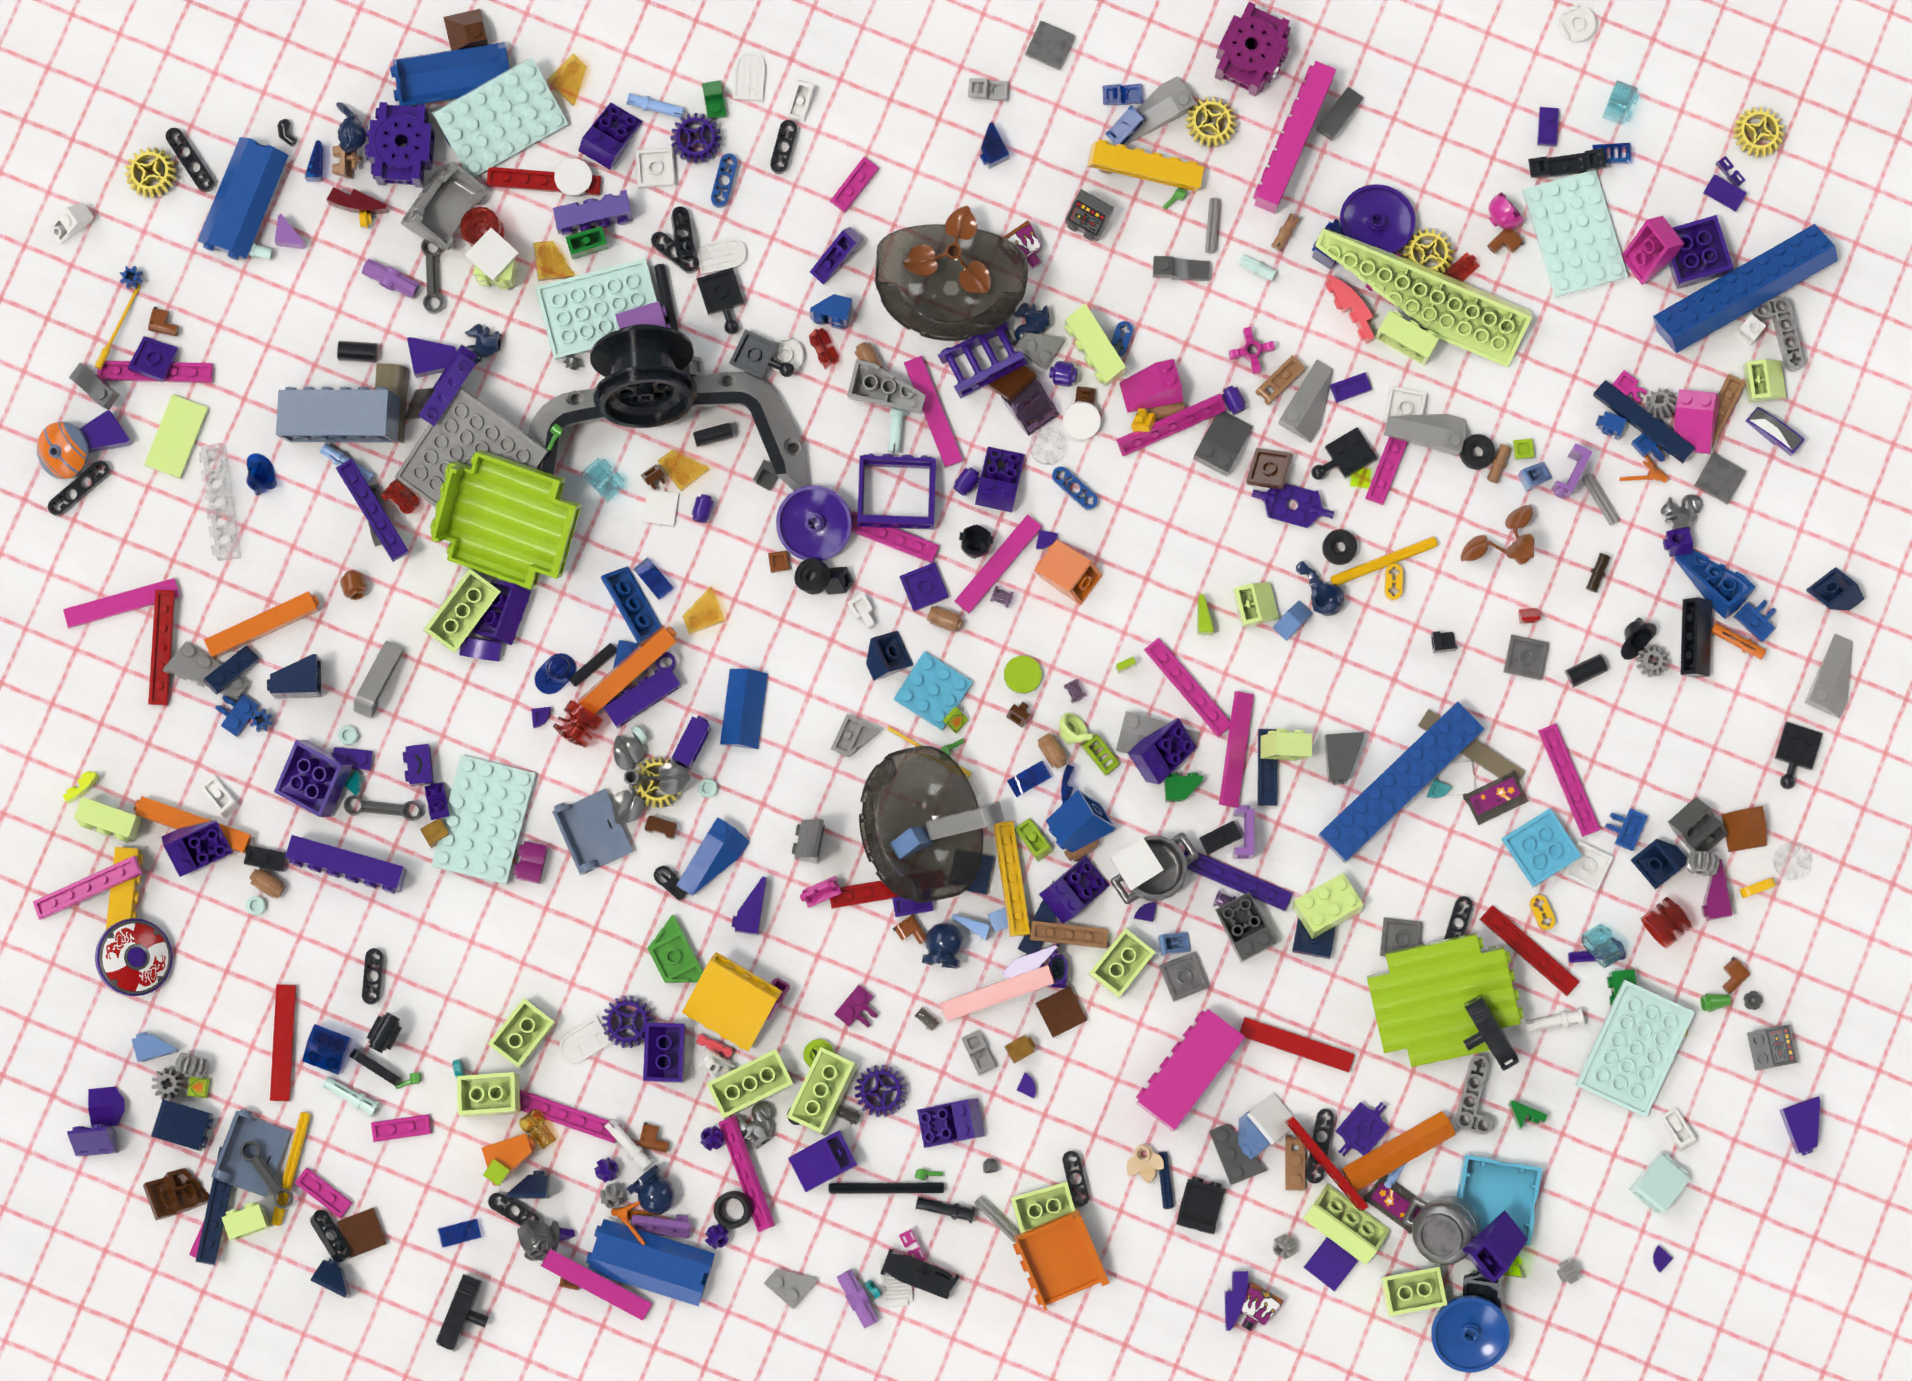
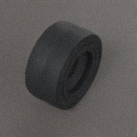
[1460,434,1495,470]
[1322,529,1357,565]
[794,558,830,595]

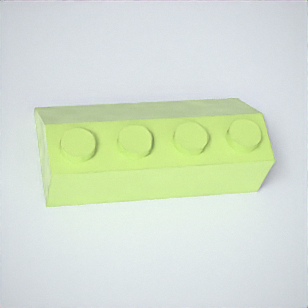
[1064,304,1126,386]
[422,568,501,653]
[787,1047,858,1136]
[706,1049,794,1119]
[1303,1183,1390,1265]

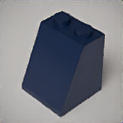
[267,654,321,698]
[151,1099,214,1151]

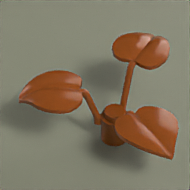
[903,206,991,293]
[1461,504,1535,565]

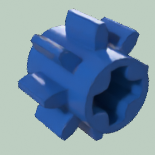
[120,266,143,290]
[249,709,273,733]

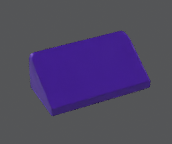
[1703,174,1747,212]

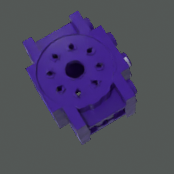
[365,102,435,188]

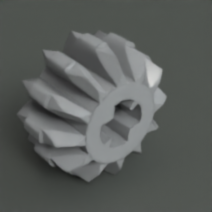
[1645,388,1677,421]
[1635,644,1669,677]
[1686,851,1719,876]
[175,1052,209,1078]
[151,1068,185,1101]

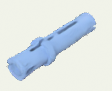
[626,93,684,119]
[320,442,374,483]

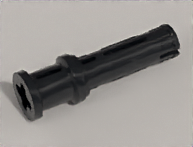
[915,1197,975,1224]

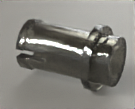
[915,1007,939,1031]
[835,1104,861,1125]

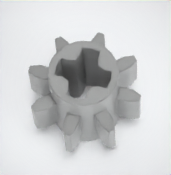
[600,1184,624,1209]
[1273,1234,1297,1260]
[1556,1260,1581,1284]

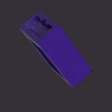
[671,716,711,770]

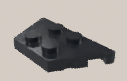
[1463,1271,1504,1310]

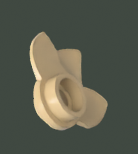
[1127,1144,1164,1183]

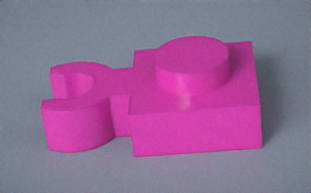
[1612,370,1647,403]

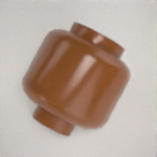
[340,570,367,600]

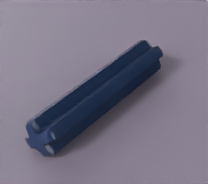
[1158,1152,1174,1209]

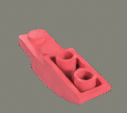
[1325,275,1375,344]

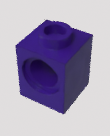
[1663,527,1693,557]

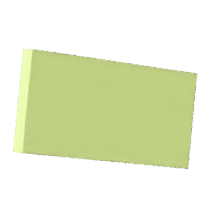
[144,395,208,479]

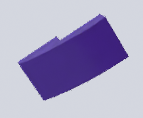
[459,636,503,661]
[424,782,450,820]

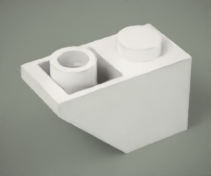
[50,202,94,244]

